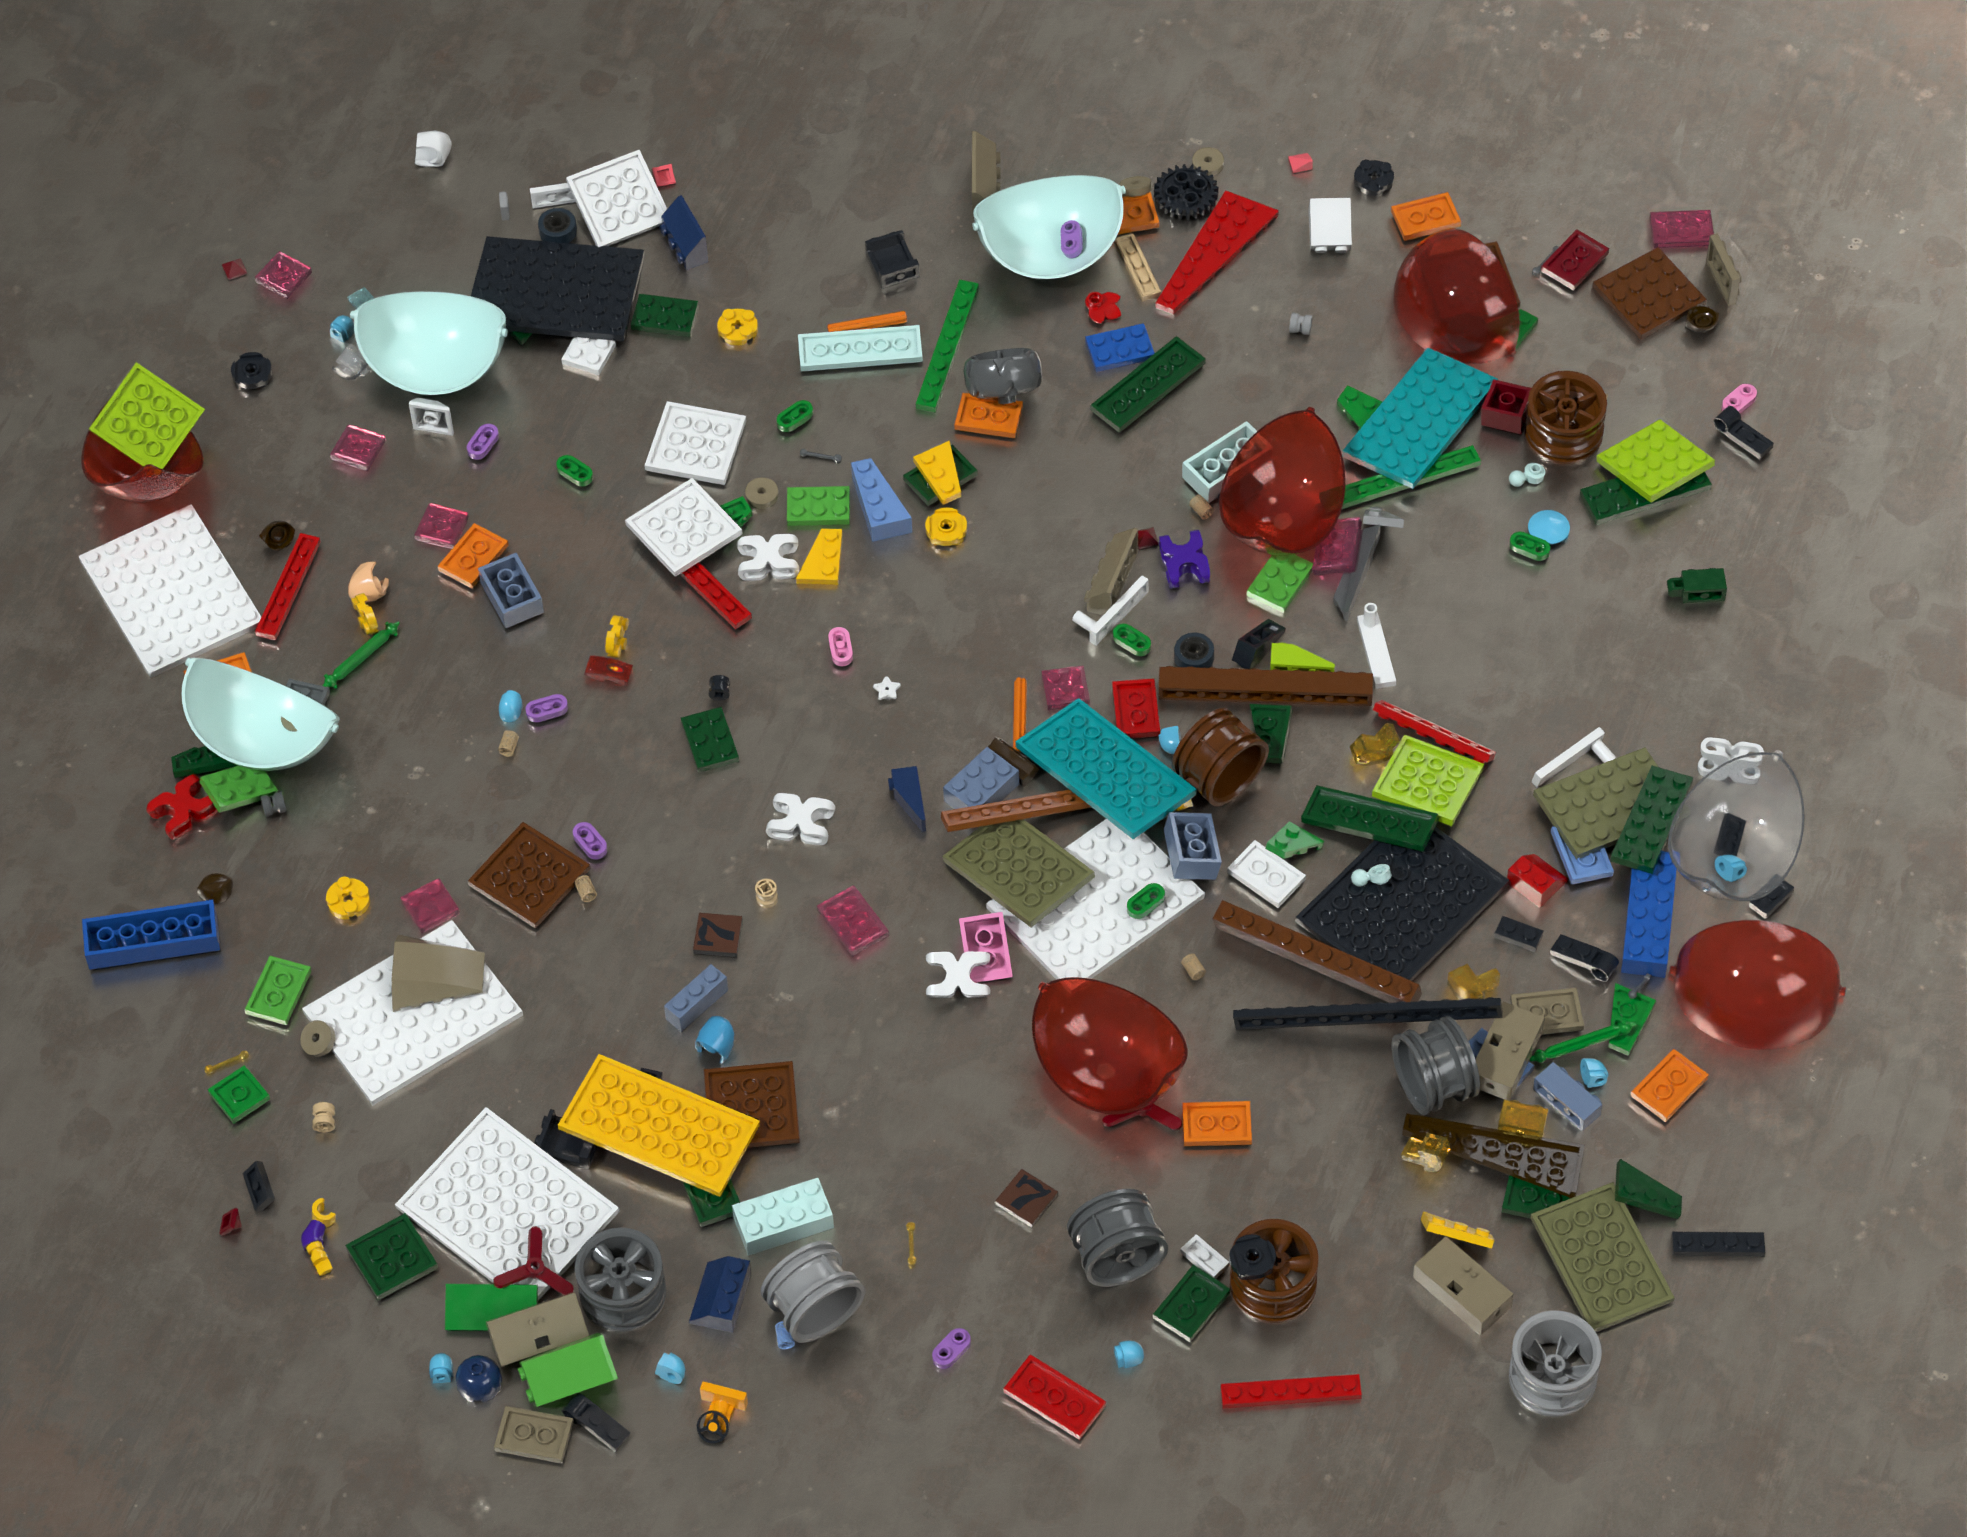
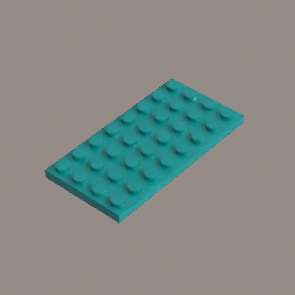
[1342,348,1498,489]
[1015,698,1197,839]

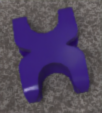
[1159,530,1210,589]

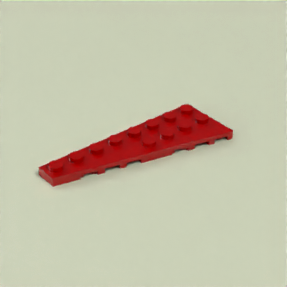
[1155,190,1279,315]

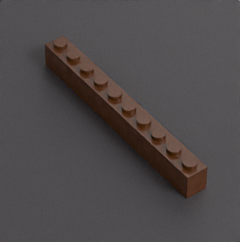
[1158,666,1373,706]
[1212,900,1422,1003]

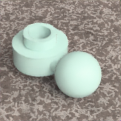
[1509,463,1545,487]
[1351,864,1392,887]

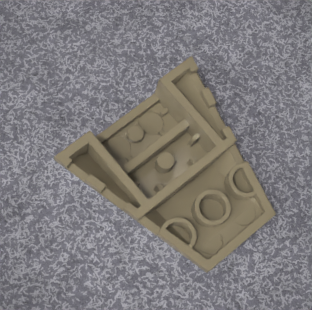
[391,935,485,1012]

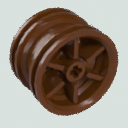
[1525,371,1607,465]

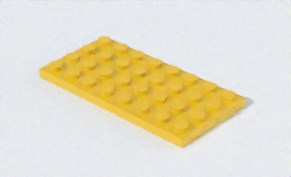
[558,1054,760,1197]

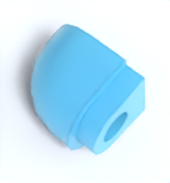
[330,315,354,343]
[499,690,523,722]
[1159,726,1181,755]
[1715,855,1747,882]
[1580,1058,1608,1088]
[1114,1340,1144,1368]
[429,1353,454,1383]
[655,1353,686,1384]

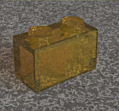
[1498,1100,1548,1137]

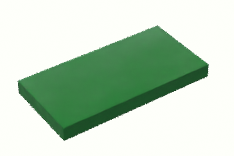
[445,1284,538,1330]

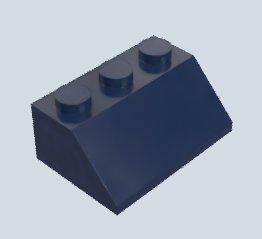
[660,195,709,270]
[689,1256,752,1333]

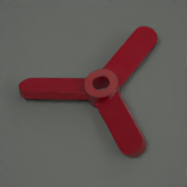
[1102,1068,1182,1131]
[493,1226,574,1295]

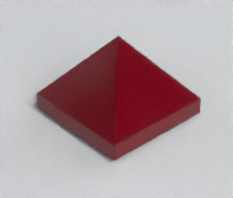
[222,258,247,280]
[1138,527,1159,549]
[219,1208,242,1236]

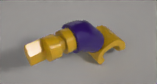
[301,1198,336,1276]

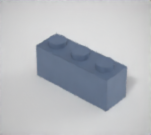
[664,964,728,1032]
[1533,1062,1602,1131]

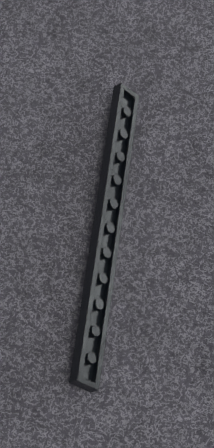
[1233,997,1503,1030]

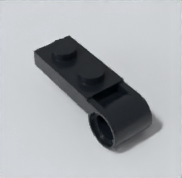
[1713,406,1774,460]
[1550,934,1619,981]
[562,1393,631,1452]

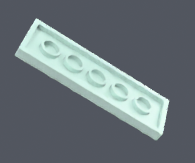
[798,325,923,371]

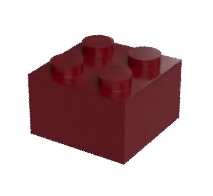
[1481,379,1531,434]

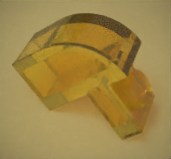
[1349,723,1400,765]
[1447,964,1500,1000]
[1401,1132,1450,1172]

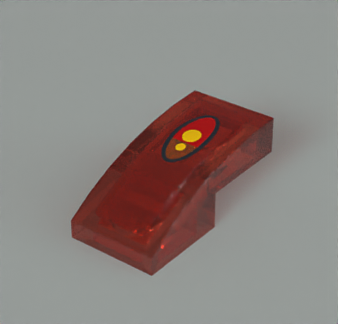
[584,656,633,686]

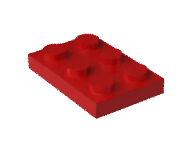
[1112,678,1160,738]

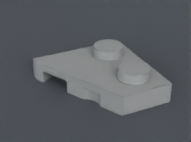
[1363,507,1404,528]

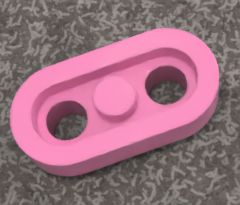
[1722,384,1757,414]
[828,627,853,666]

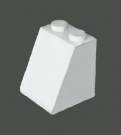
[1308,198,1352,253]

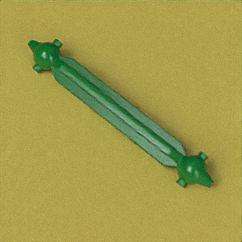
[322,621,400,689]
[1530,1020,1636,1063]

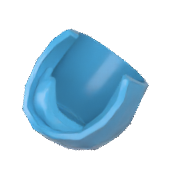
[695,1016,734,1064]

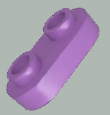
[1061,220,1083,258]
[467,424,499,460]
[525,694,568,722]
[573,822,607,859]
[932,1328,971,1369]

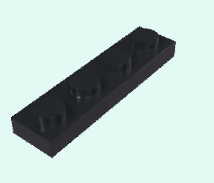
[1671,1231,1765,1257]

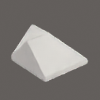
[409,398,454,436]

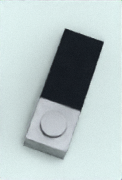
[1232,619,1286,669]

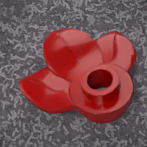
[1085,292,1121,324]

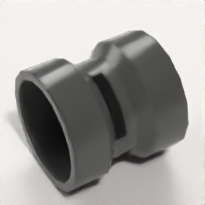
[260,791,287,817]

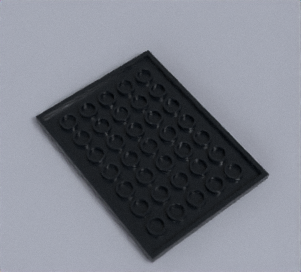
[471,236,645,341]
[1295,827,1509,981]

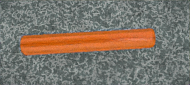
[827,311,907,332]
[1013,677,1027,752]

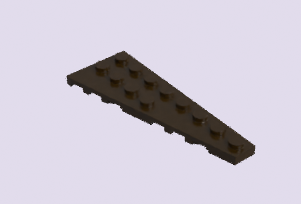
[1402,1113,1585,1198]

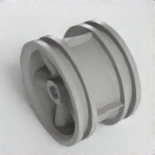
[761,1241,866,1343]
[1509,1311,1602,1417]

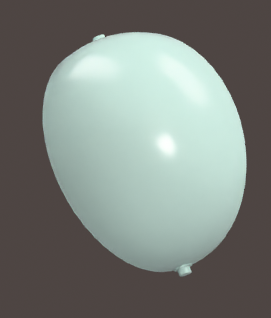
[972,175,1126,279]
[350,291,508,395]
[182,657,340,771]

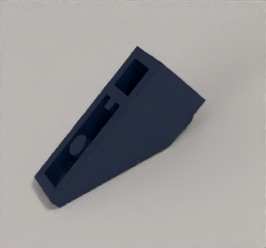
[888,766,926,832]

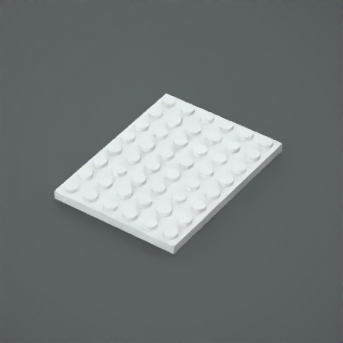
[79,504,261,678]
[986,819,1205,994]
[302,920,523,1106]
[395,1107,620,1301]

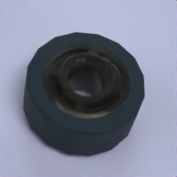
[538,208,577,243]
[1174,632,1214,668]

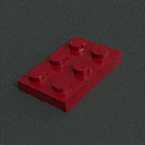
[1541,229,1610,291]

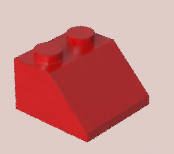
[1507,854,1568,908]

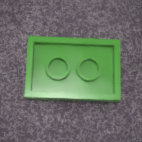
[787,486,850,526]
[1247,547,1314,613]
[200,766,278,813]
[245,956,312,1025]

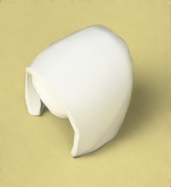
[415,130,452,167]

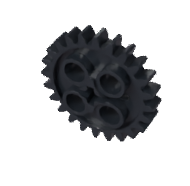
[1154,164,1219,220]

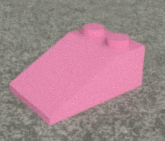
[959,912,1013,983]

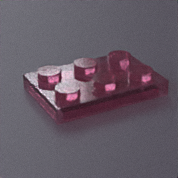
[1650,210,1714,248]
[1312,517,1362,575]
[817,885,889,957]

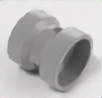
[1289,312,1313,335]

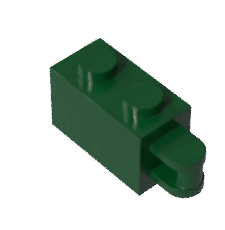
[1667,568,1727,603]

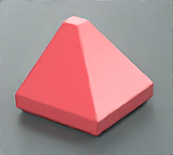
[1288,153,1313,173]
[652,164,676,187]

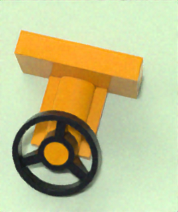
[697,1381,748,1443]

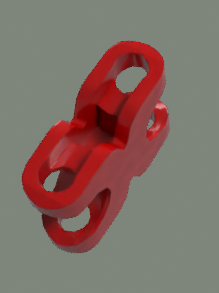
[146,774,218,840]

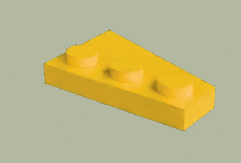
[913,440,961,505]
[796,528,842,585]
[1420,1211,1494,1249]

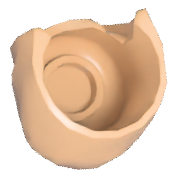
[348,562,389,603]

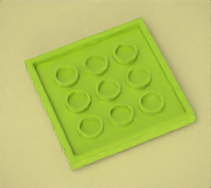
[89,362,205,477]
[1596,419,1715,502]
[1372,735,1484,826]

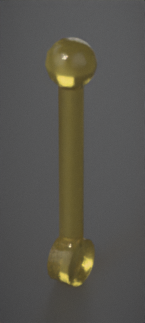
[204,1050,249,1075]
[906,1222,917,1265]

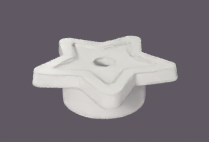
[873,676,901,700]

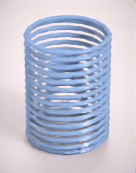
[775,1321,795,1349]

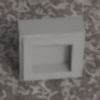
[499,192,510,220]

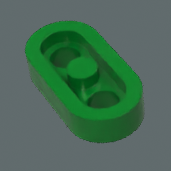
[776,400,813,432]
[556,455,593,486]
[1510,531,1550,561]
[1113,624,1151,656]
[1127,883,1165,919]

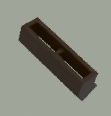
[988,737,1040,787]

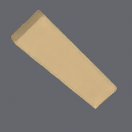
[1114,233,1161,302]

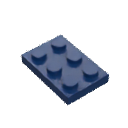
[1085,323,1155,372]

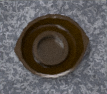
[1685,305,1719,333]
[259,521,295,550]
[197,873,233,904]

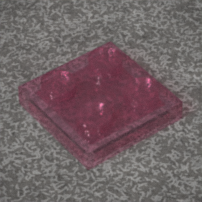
[255,251,312,299]
[330,424,386,471]
[414,503,469,549]
[1041,666,1090,710]
[400,878,460,933]

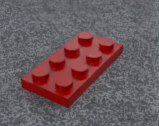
[1003,1354,1106,1440]

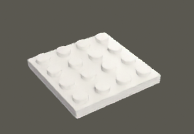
[566,150,667,247]
[645,401,746,485]
[625,478,742,577]

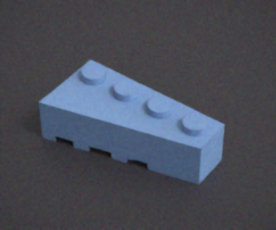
[851,458,913,542]

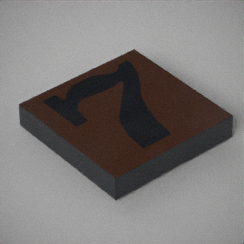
[693,912,743,957]
[995,1169,1058,1228]

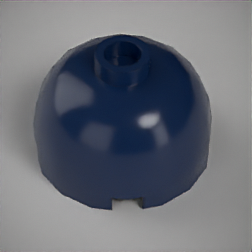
[456,1355,502,1402]

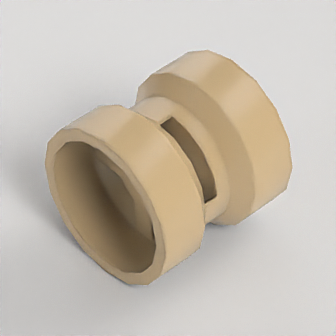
[755,879,778,908]
[312,1102,335,1133]

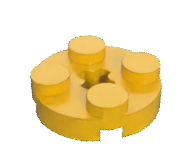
[717,309,758,345]
[925,507,967,546]
[351,593,379,635]
[605,615,629,658]
[326,876,370,920]

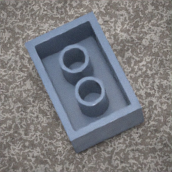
[478,553,544,628]
[943,747,1019,809]
[1164,812,1222,880]

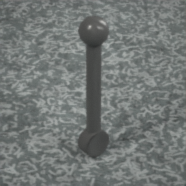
[1532,246,1559,276]
[800,449,842,463]
[1628,973,1652,999]

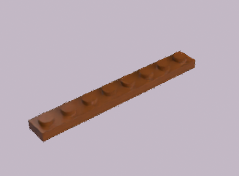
[941,790,1091,832]

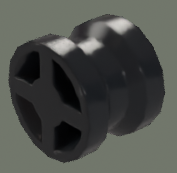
[708,675,730,701]

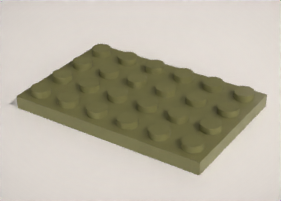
[1533,747,1689,860]
[943,819,1095,928]
[1530,1182,1675,1332]

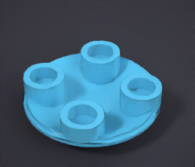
[1528,510,1570,544]

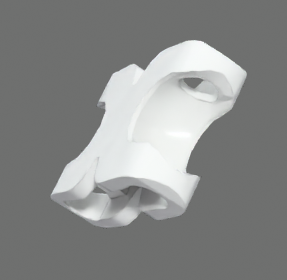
[737,534,799,581]
[1697,737,1764,784]
[766,793,835,845]
[926,951,991,998]

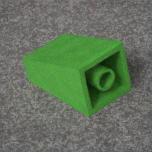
[517,1333,618,1407]

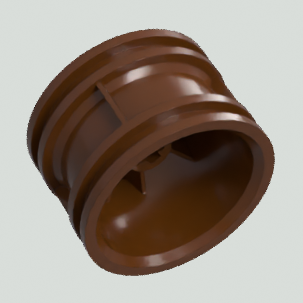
[1172,708,1269,806]
[1230,1219,1319,1323]

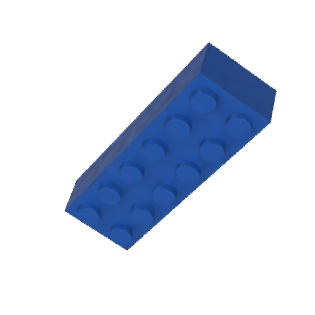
[1621,851,1678,978]
[82,900,220,970]

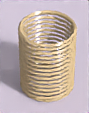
[1190,495,1214,519]
[498,730,519,756]
[575,875,597,902]
[1181,954,1206,980]

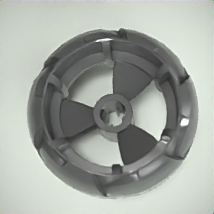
[963,348,1043,404]

